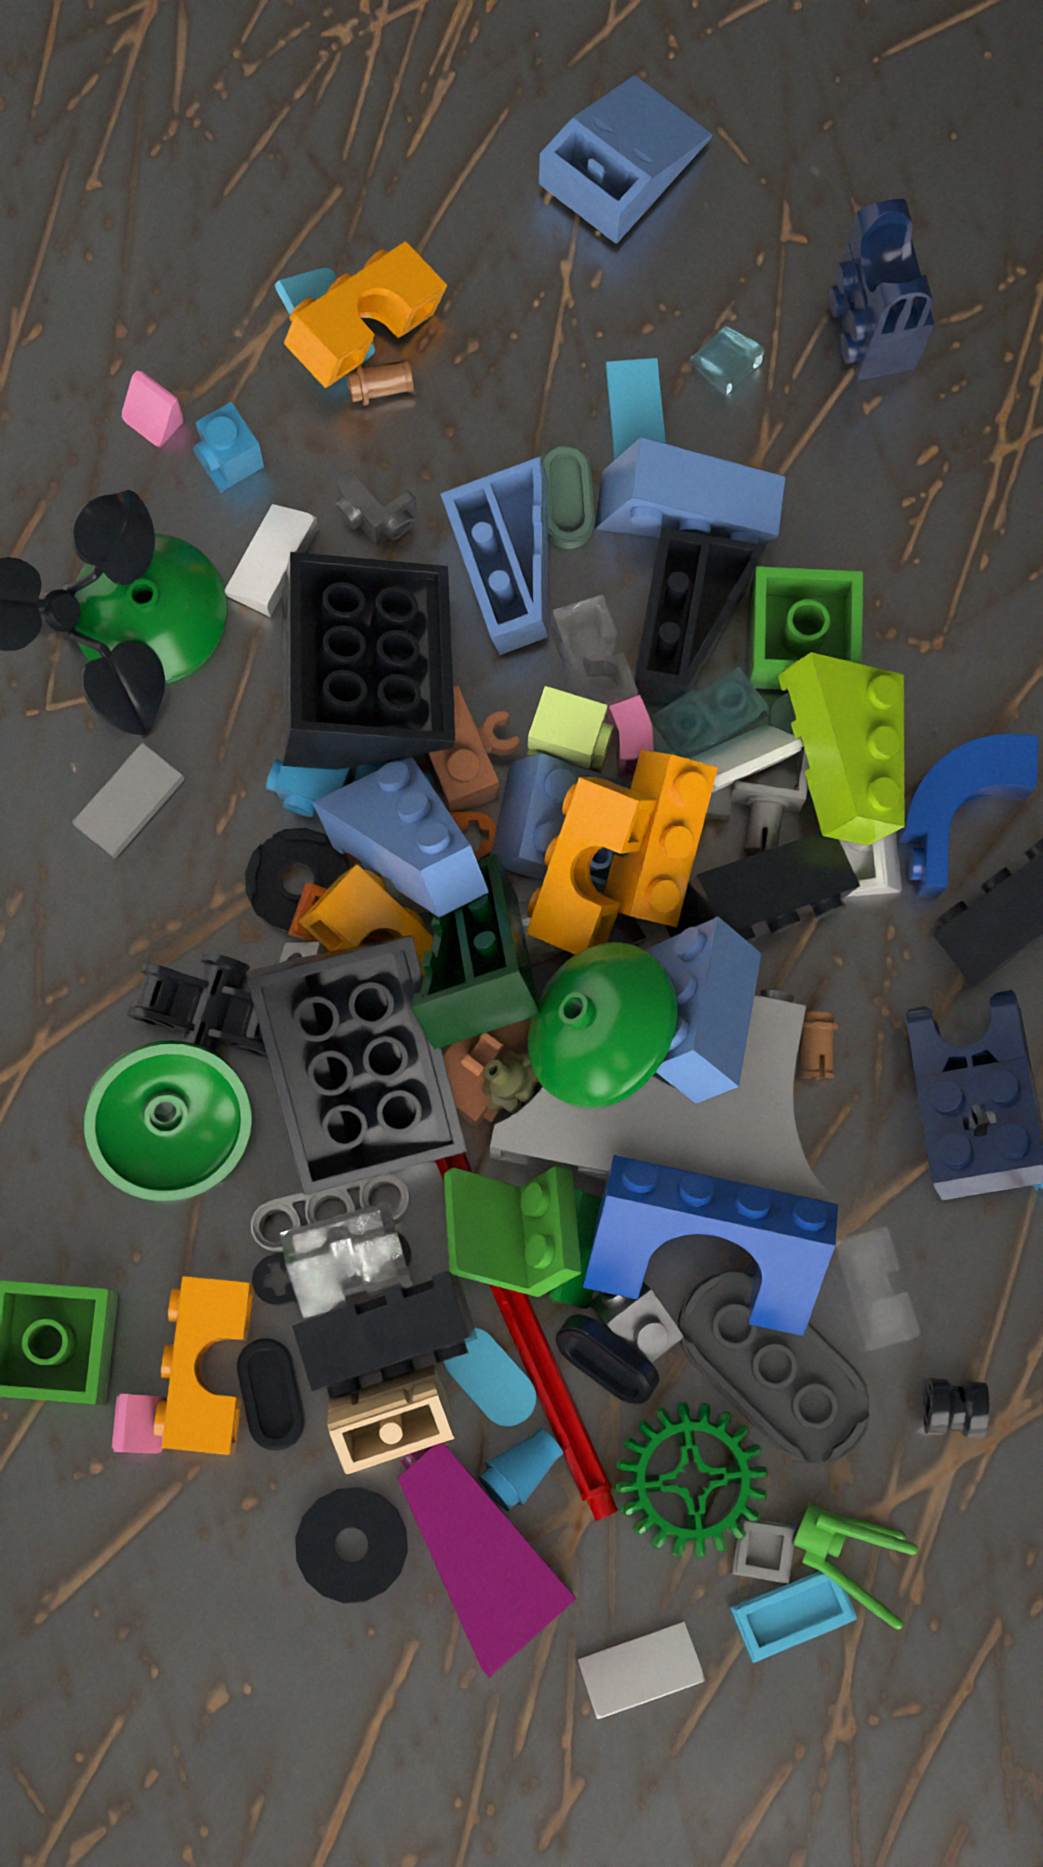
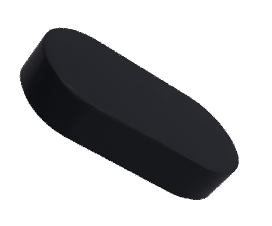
[556,1314,659,1404]
[237,1338,306,1451]

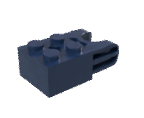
[828,199,934,381]
[906,990,1043,1200]

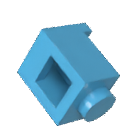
[193,401,264,493]
[266,759,353,817]

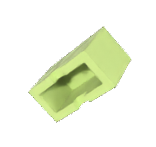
[527,686,614,771]

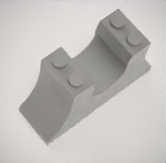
[490,990,830,1202]

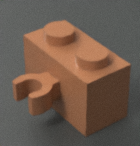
[423,686,520,812]
[443,1020,529,1128]

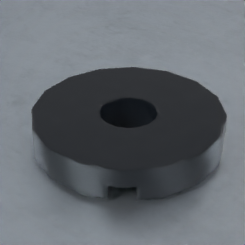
[245,828,351,934]
[295,1487,408,1603]

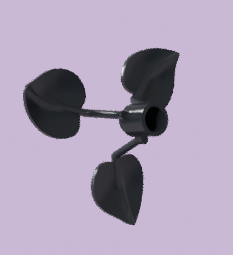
[0,490,165,735]

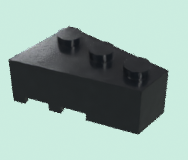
[631,527,766,706]
[665,832,860,943]
[933,838,1043,987]
[292,1271,478,1399]

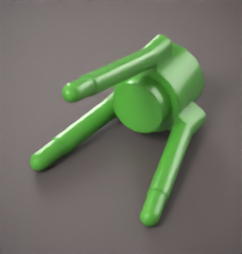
[793,1502,918,1630]

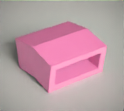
[606,695,654,776]

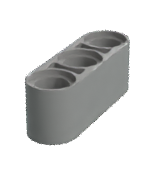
[250,1172,411,1254]

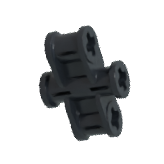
[127,952,268,1059]

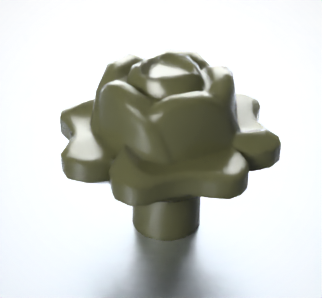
[483,1050,538,1113]

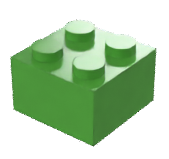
[747,566,863,689]
[0,1280,118,1405]

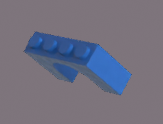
[583,1155,838,1336]

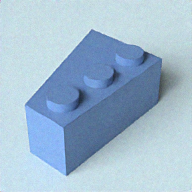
[594,437,785,545]
[440,456,549,655]
[313,756,489,917]
[645,917,761,1104]

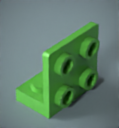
[444,1166,581,1297]

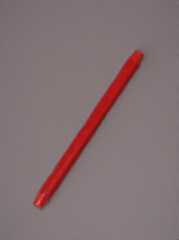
[435,1152,618,1521]

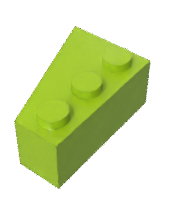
[777,652,905,846]

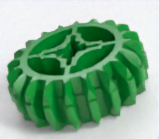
[615,1402,768,1558]

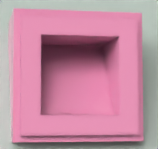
[122,370,184,447]
[112,1394,167,1453]

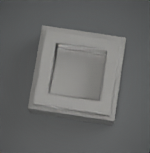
[731,1516,796,1584]

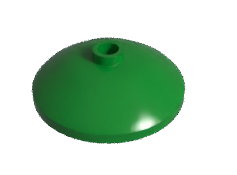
[75,533,228,684]
[528,942,678,1109]
[83,1040,252,1201]

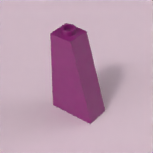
[397,1442,576,1678]

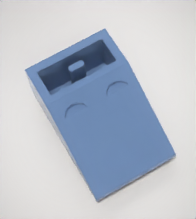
[539,75,712,244]
[490,753,631,893]

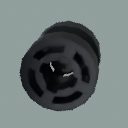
[923,1378,989,1439]

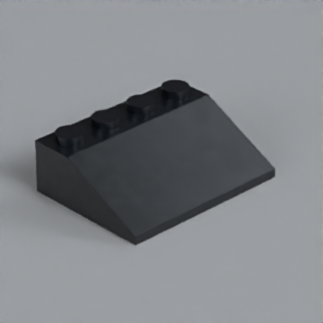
[282,552,455,770]
[246,935,467,1195]

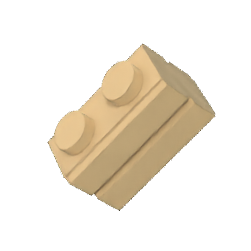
[327,1364,454,1474]

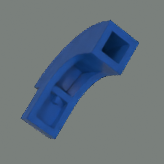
[897,734,1038,898]

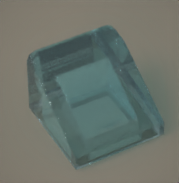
[689,326,765,396]

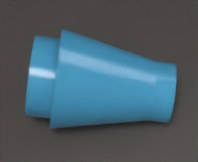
[479,1428,563,1511]

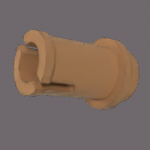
[346,358,414,406]
[799,1011,839,1079]

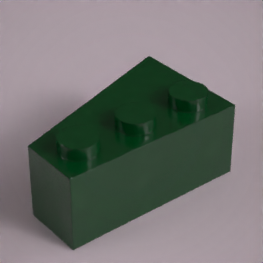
[411,854,540,1050]

